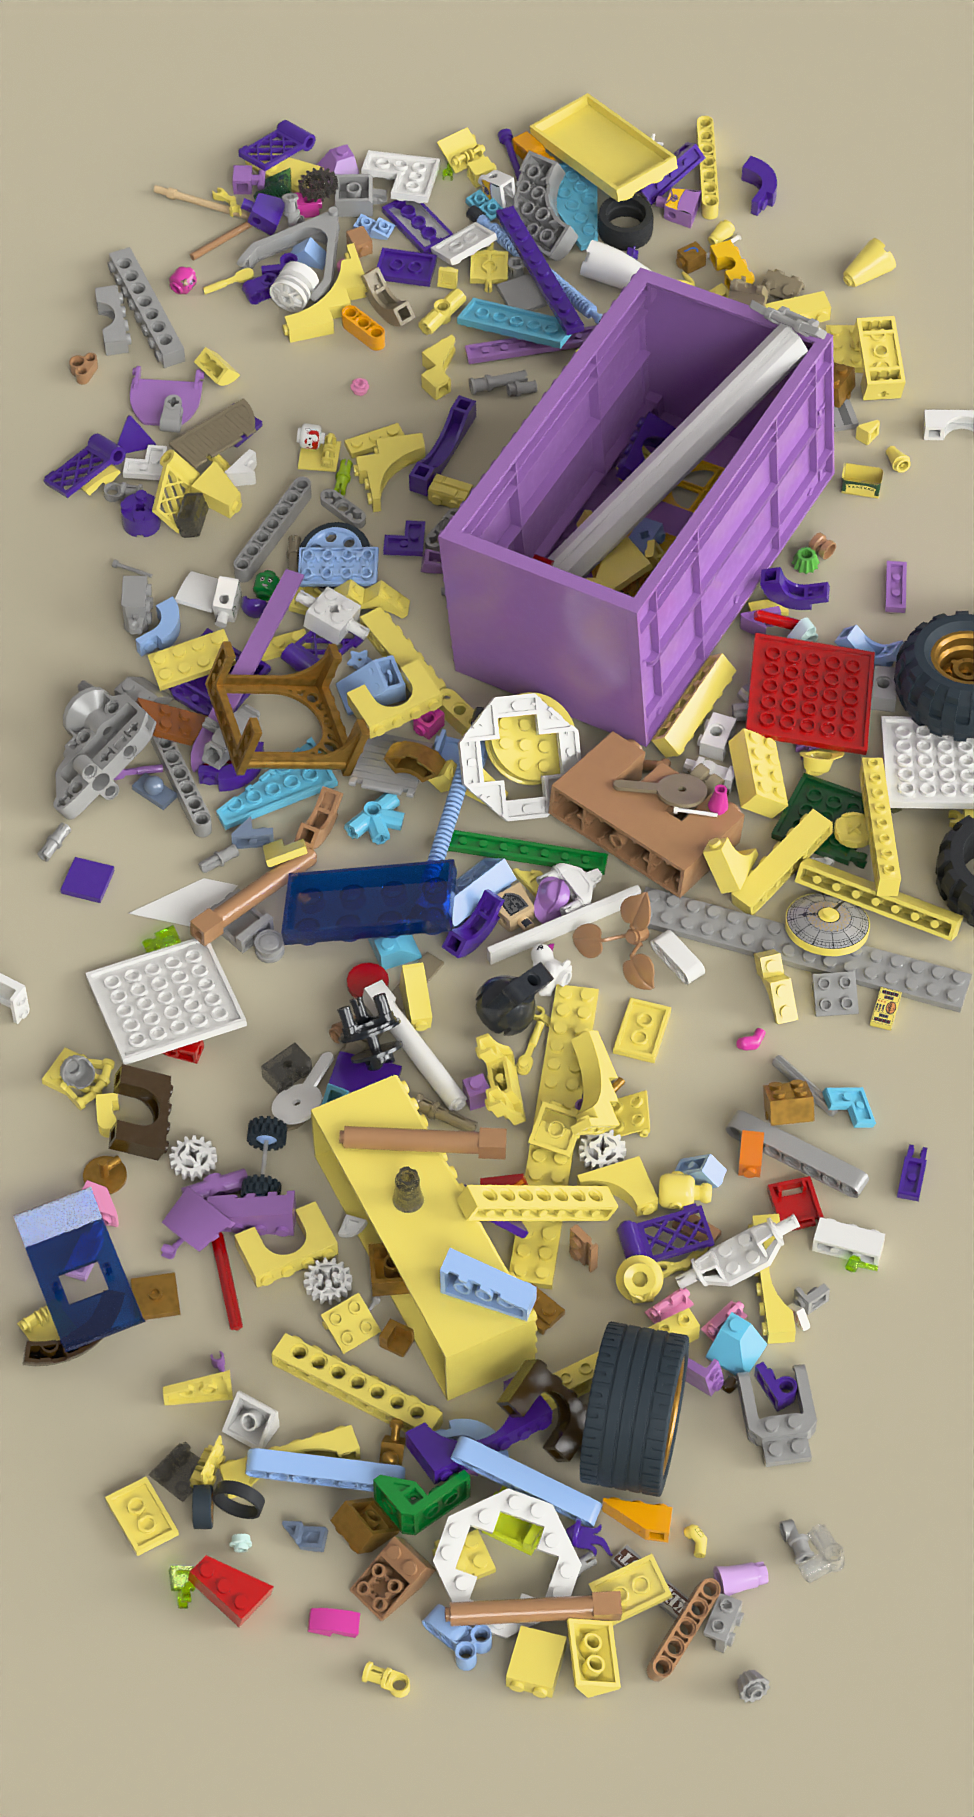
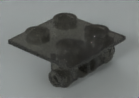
[149,1442,200,1502]

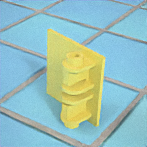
[437,128,485,174]
[298,433,341,472]
[609,1090,650,1137]
[321,1293,381,1354]
[17,1300,77,1341]
[190,1435,226,1488]

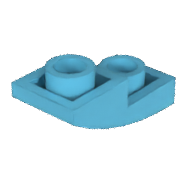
[465,190,503,222]

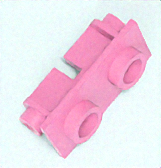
[645,1288,694,1324]
[701,1301,748,1342]

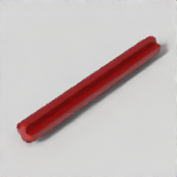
[212,1232,243,1331]

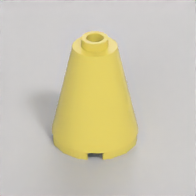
[843,238,896,287]

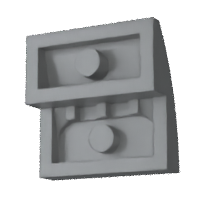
[496,273,547,311]

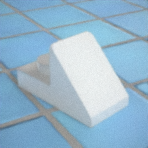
[225,449,257,486]

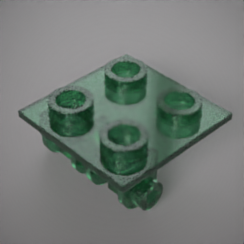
[253,168,291,200]

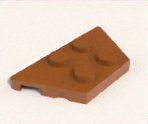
[136,698,208,746]

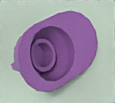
[534,876,570,924]

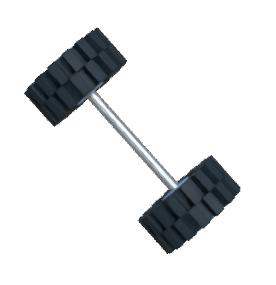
[240,1116,288,1198]

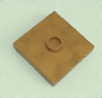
[131,1272,181,1321]

